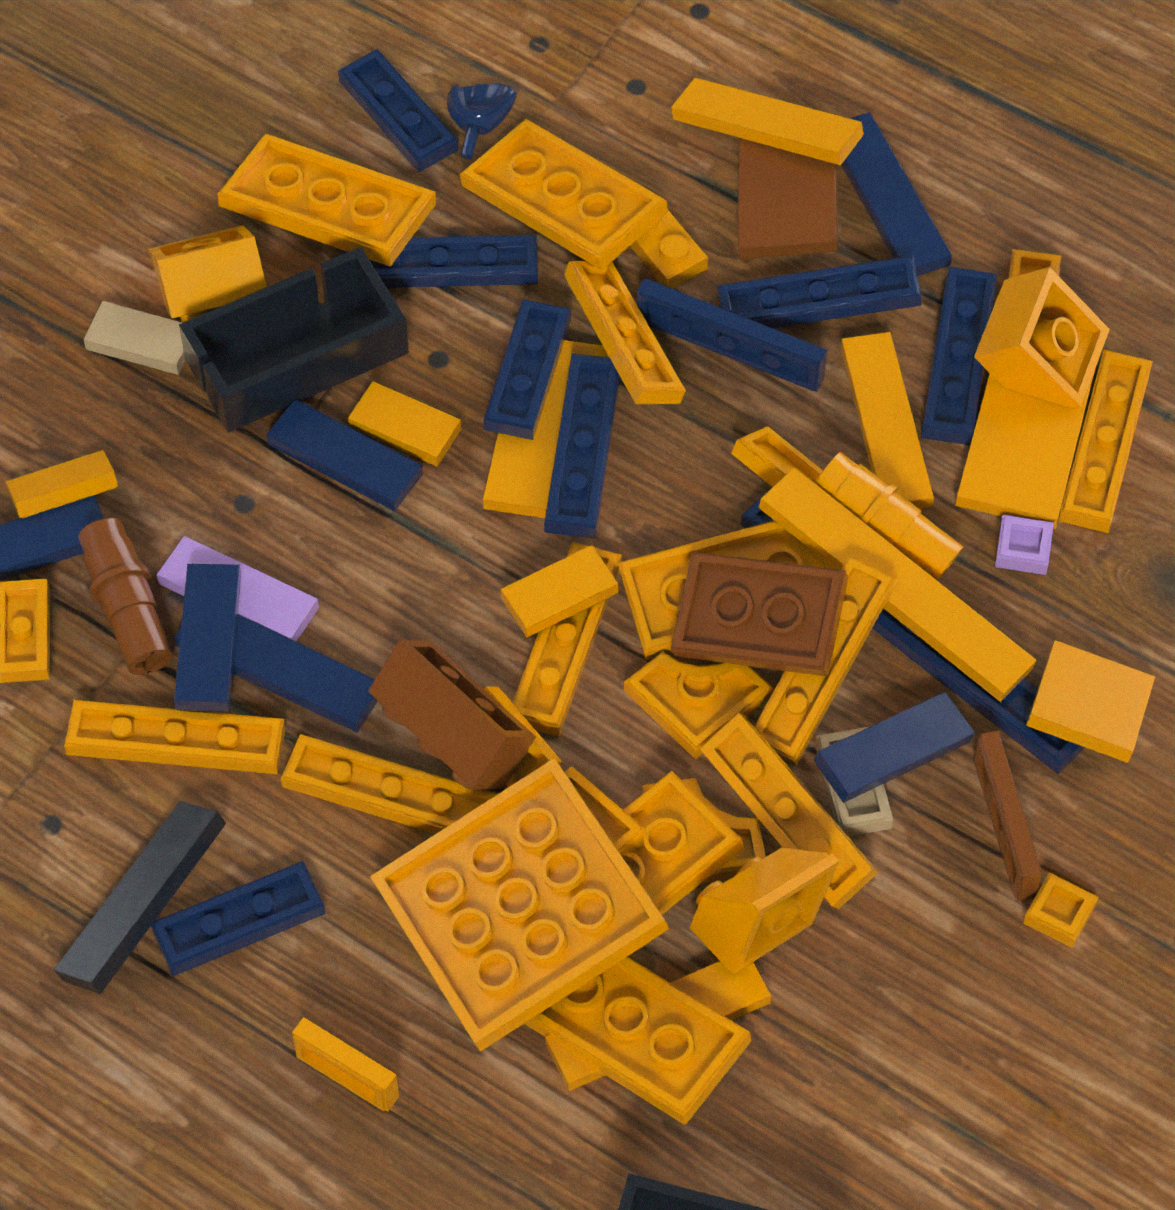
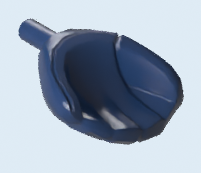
[447,83,517,160]

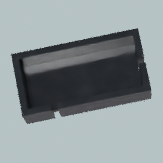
[179,247,409,433]

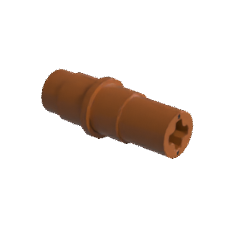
[78,518,173,675]

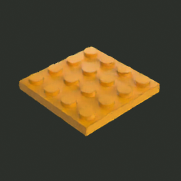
[370,758,669,1052]

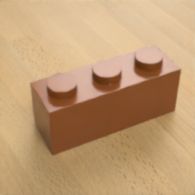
[368,640,536,791]

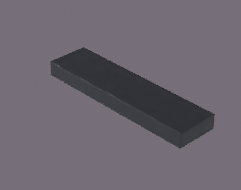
[54,801,226,994]

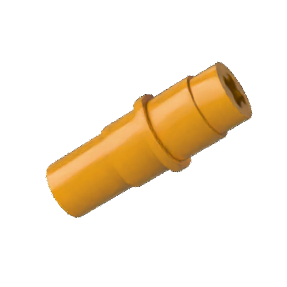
[815,452,964,581]

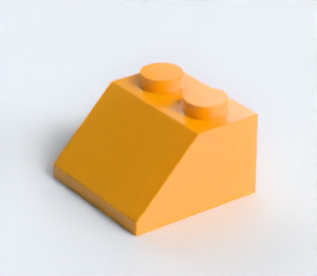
[148,225,267,323]
[974,267,1110,409]
[690,848,839,975]

